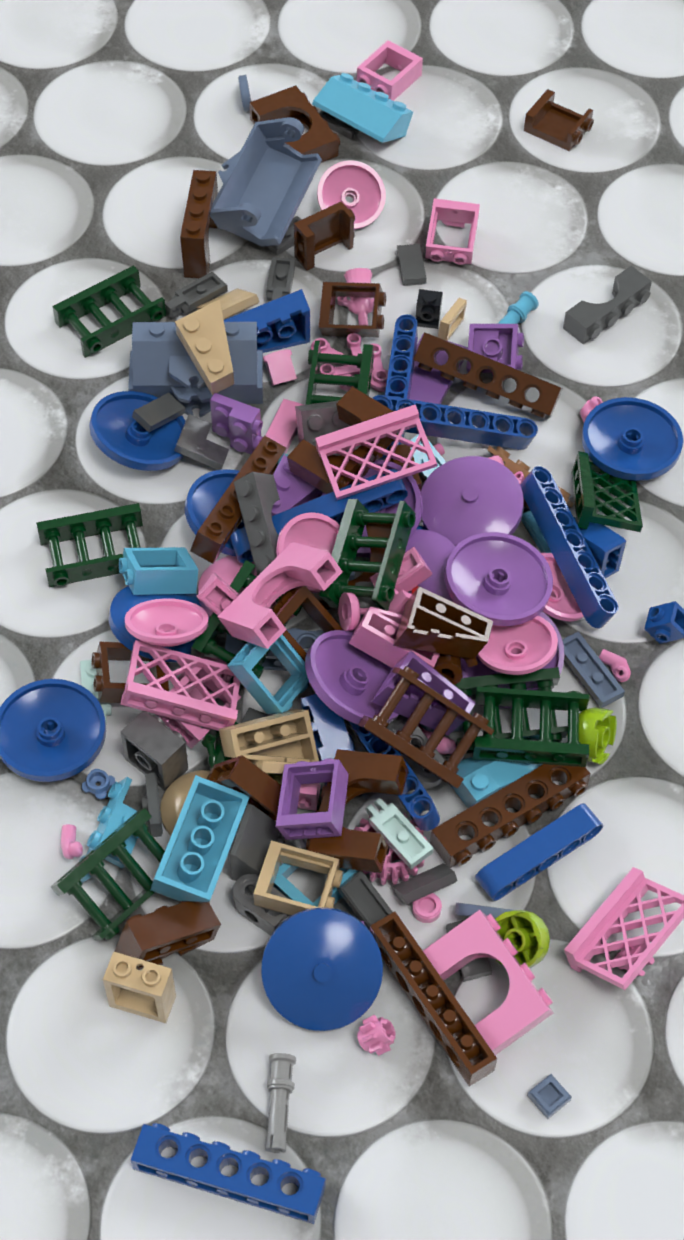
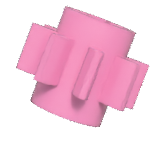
[357,1015,396,1056]

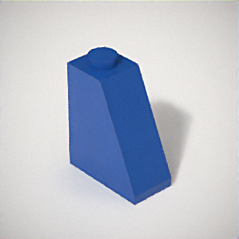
[574,517,626,578]

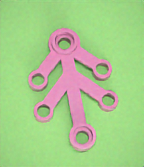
[311,333,388,392]

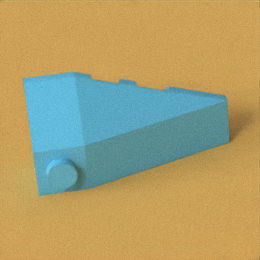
[450,757,543,808]

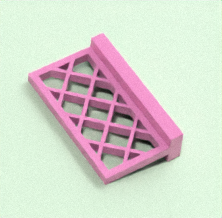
[315,405,437,500]
[120,640,240,731]
[564,867,684,990]

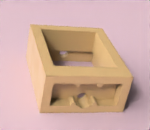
[253,841,343,915]
[103,952,176,1023]

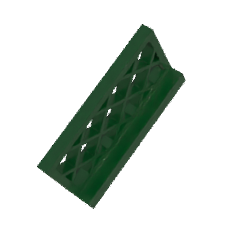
[571,451,643,532]

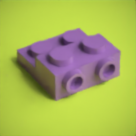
[466,324,524,376]
[210,393,263,454]

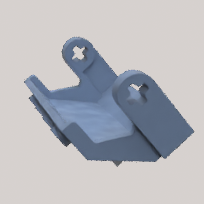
[210,117,322,246]
[128,322,263,417]

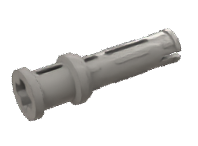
[266,1053,296,1153]

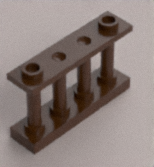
[358,666,494,788]

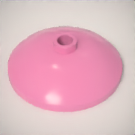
[317,161,386,229]
[276,513,340,593]
[541,553,584,621]
[125,599,208,647]
[477,616,558,675]

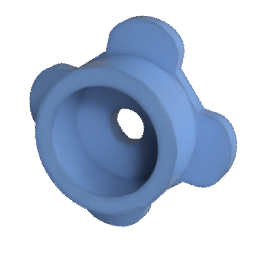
[82,769,115,799]

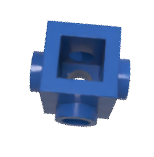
[644,601,684,644]

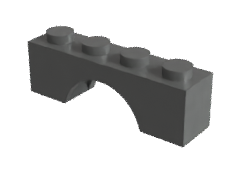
[563,266,652,344]
[234,472,280,576]

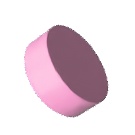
[412,893,442,923]

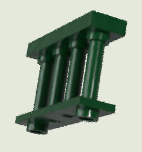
[52,265,166,358]
[305,340,374,405]
[319,499,416,611]
[36,503,143,588]
[191,560,302,679]
[454,667,568,753]
[473,685,590,767]
[51,808,165,941]

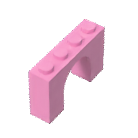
[218,542,343,649]
[423,910,554,1055]

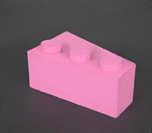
[349,606,440,668]

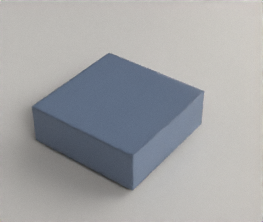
[527,1074,572,1119]

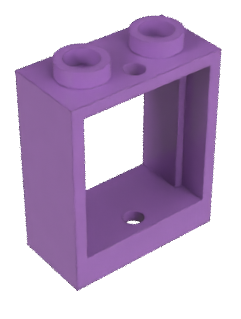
[276,759,349,840]

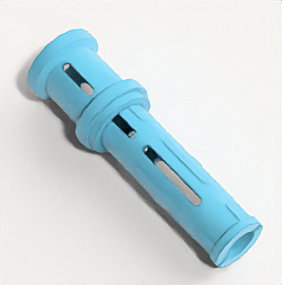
[498,291,539,324]

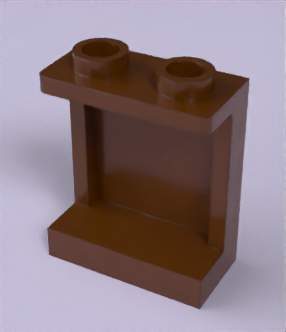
[524,89,594,152]
[294,202,355,271]

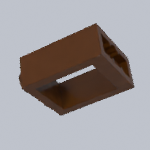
[319,282,386,338]
[272,586,343,662]
[91,642,169,703]
[206,755,281,821]

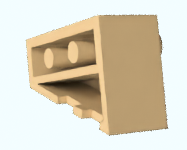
[219,709,319,763]

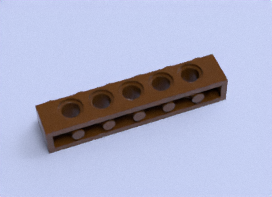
[413,332,563,418]
[190,436,287,564]
[430,764,591,868]
[370,912,497,1087]

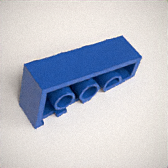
[224,289,310,353]

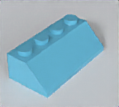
[312,73,413,143]
[151,775,250,902]

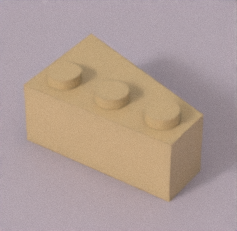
[175,299,234,395]

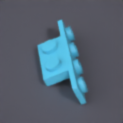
[80,777,138,883]

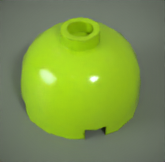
[567,707,617,765]
[495,910,550,968]

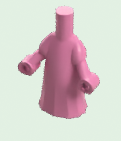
[337,268,374,325]

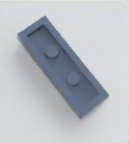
[562,631,625,708]

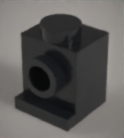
[416,289,443,329]

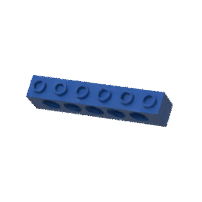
[130,1123,326,1224]

